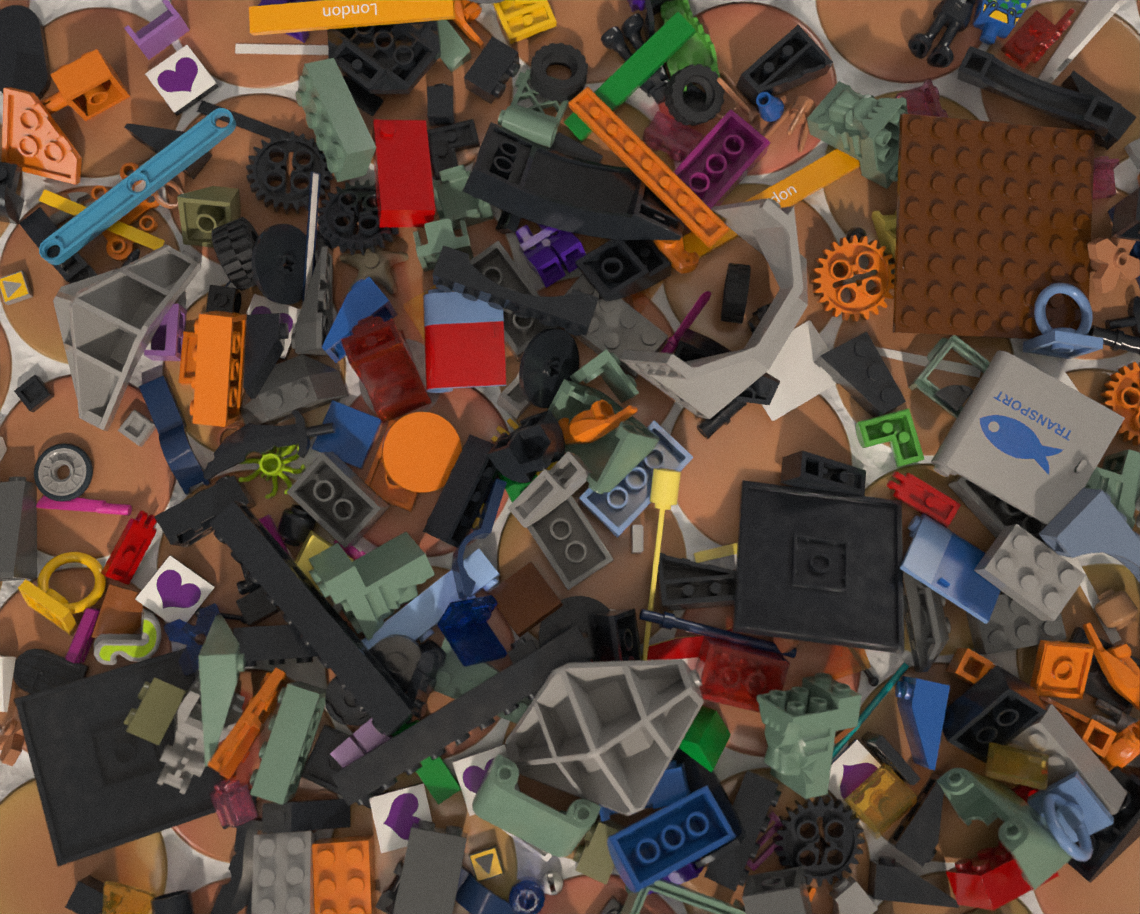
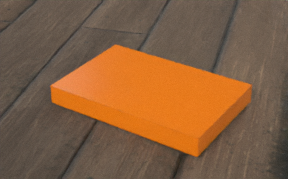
[365,419,419,512]

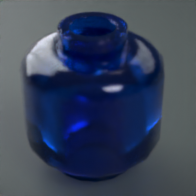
[509,876,546,914]

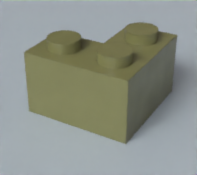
[124,677,186,745]
[573,814,627,884]

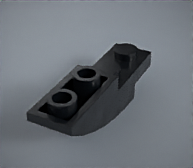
[19,207,98,284]

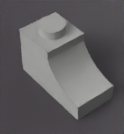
[829,876,878,914]

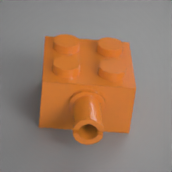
[40,49,130,121]

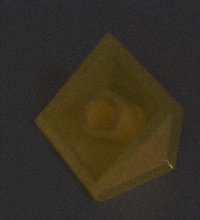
[983,742,1049,790]
[844,763,917,840]

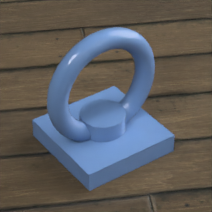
[1023,283,1103,359]
[1027,771,1114,861]

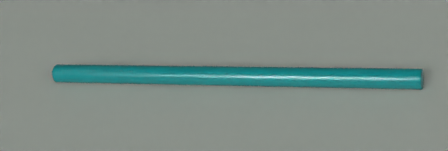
[832,662,909,760]

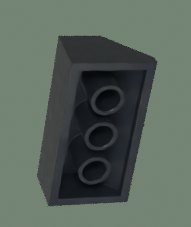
[593,608,642,662]

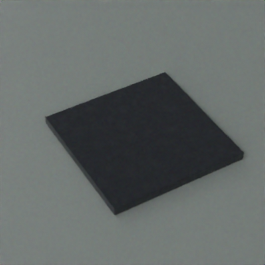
[732,480,904,654]
[14,648,231,867]

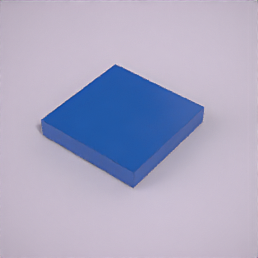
[312,400,382,469]

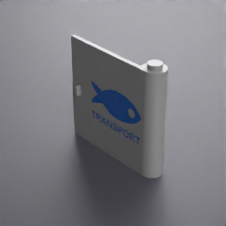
[931,350,1125,526]

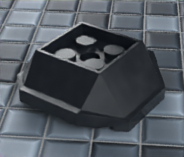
[327,20,441,94]

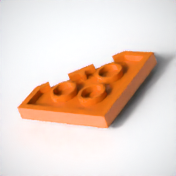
[1,87,82,185]

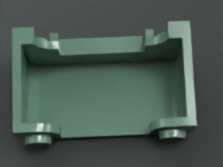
[548,379,660,494]
[472,754,601,858]
[937,768,1072,890]

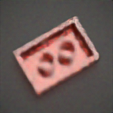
[695,636,790,713]

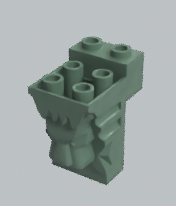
[807,81,908,189]
[1075,449,1140,529]
[308,532,435,640]
[757,673,862,799]

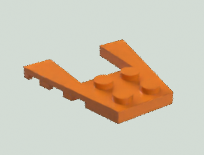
[207,667,290,782]

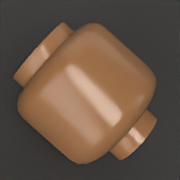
[1094,589,1138,631]

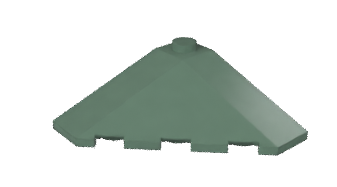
[199,615,245,766]

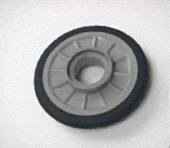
[34,443,93,501]

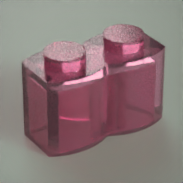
[209,780,258,827]

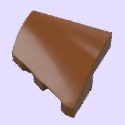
[92,584,153,638]

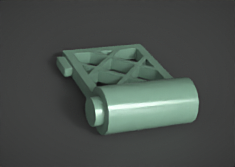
[498,69,569,148]

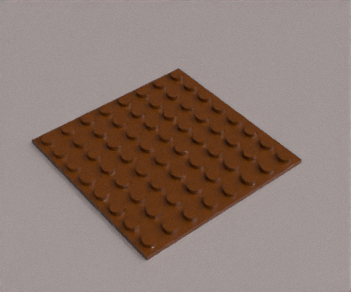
[893,113,1095,339]

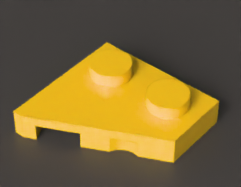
[492,0,557,44]

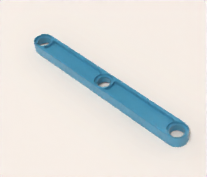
[39,108,236,265]

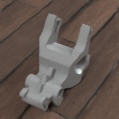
[157,676,245,794]

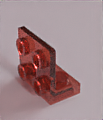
[1001,7,1075,69]

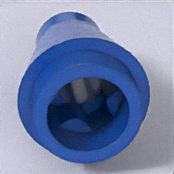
[756,92,784,122]

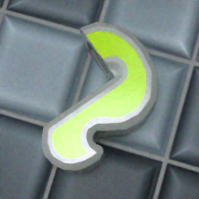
[93,608,161,665]

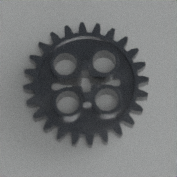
[246,131,333,214]
[317,180,399,255]
[773,795,865,887]

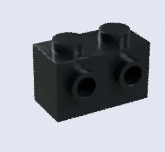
[464,36,520,104]

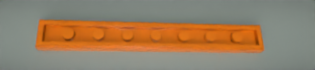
[568,87,729,248]

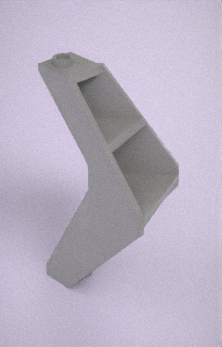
[53,245,201,431]
[505,659,704,816]

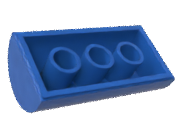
[607,785,736,893]

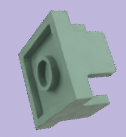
[433,165,494,231]
[413,218,474,272]

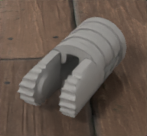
[1090,699,1139,734]

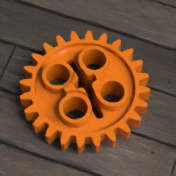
[811,235,895,321]
[1100,362,1140,446]

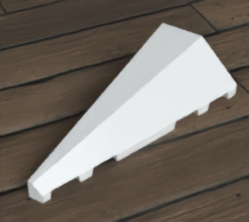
[1038,0,1126,83]

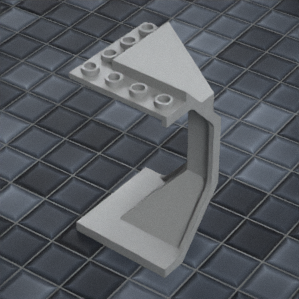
[618,198,808,419]

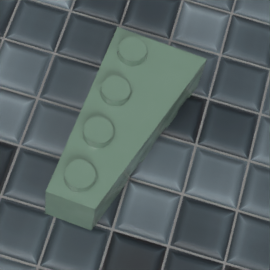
[433,635,534,724]

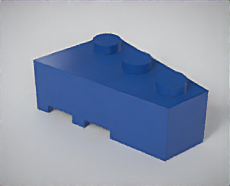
[599,760,691,821]

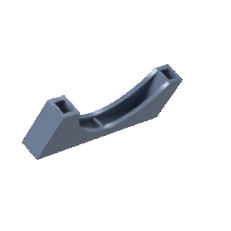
[1039,488,1140,583]

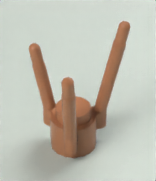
[715,71,759,125]
[764,96,815,152]

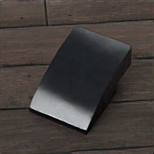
[575,239,671,302]

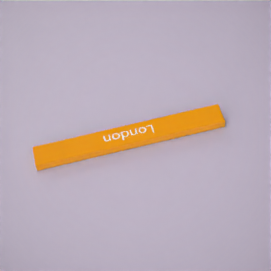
[249,0,455,36]
[683,149,860,259]

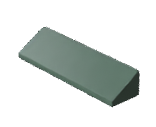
[437,20,472,73]

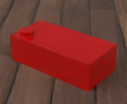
[372,119,435,227]

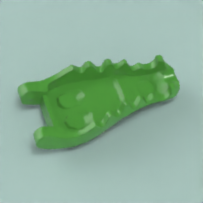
[660,0,721,92]

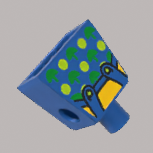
[972,0,1031,45]

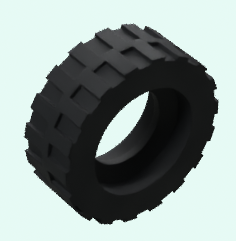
[530,43,588,102]
[664,64,725,126]
[721,263,751,324]

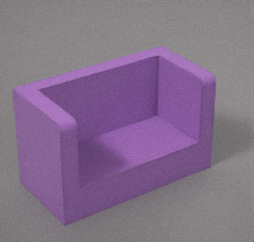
[124,0,190,60]
[144,304,187,361]

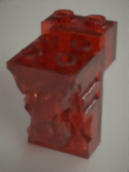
[341,315,432,423]

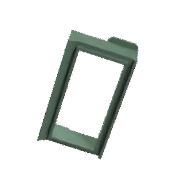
[908,336,990,419]
[620,879,746,914]

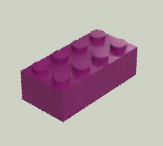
[674,109,771,209]

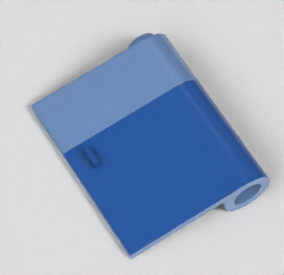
[900,514,1001,624]

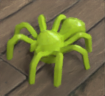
[239,445,306,499]

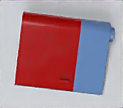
[423,289,507,393]

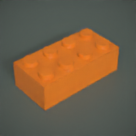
[190,311,247,427]
[312,835,377,914]

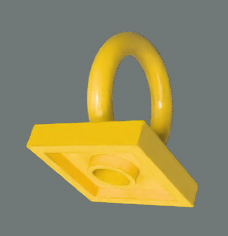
[18,552,106,635]

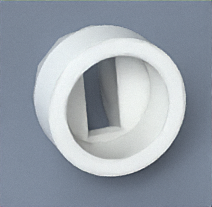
[541,871,563,895]

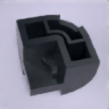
[0,162,24,225]
[487,410,565,483]

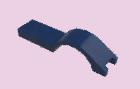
[139,376,212,495]
[452,479,507,601]
[455,866,527,914]

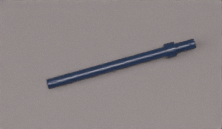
[639,609,797,658]

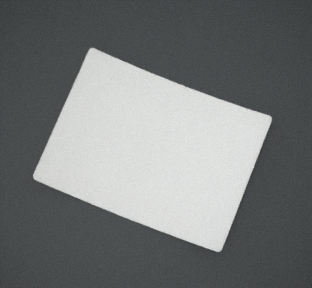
[762,320,836,421]

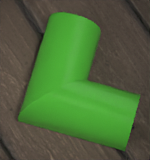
[855,408,925,467]

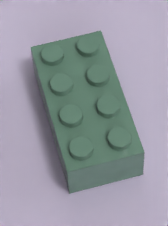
[295,58,376,182]
[250,681,326,805]

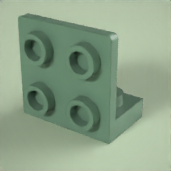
[570,349,639,403]

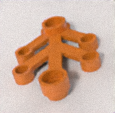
[91,162,160,261]

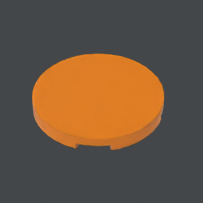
[382,412,462,492]

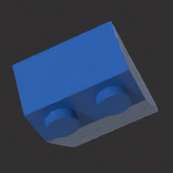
[322,277,397,363]
[895,676,950,770]

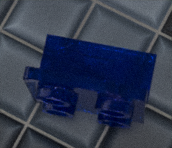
[437,595,507,667]

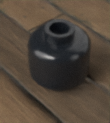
[277,504,316,546]

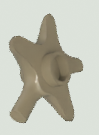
[340,245,409,294]

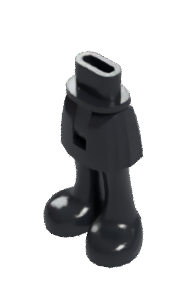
[908,0,976,68]
[600,13,670,105]

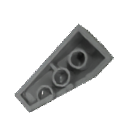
[291,246,333,356]

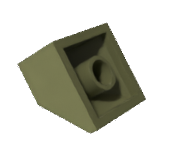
[177,186,241,248]

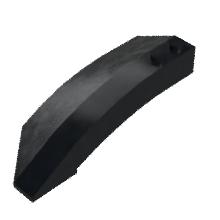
[463,122,684,240]

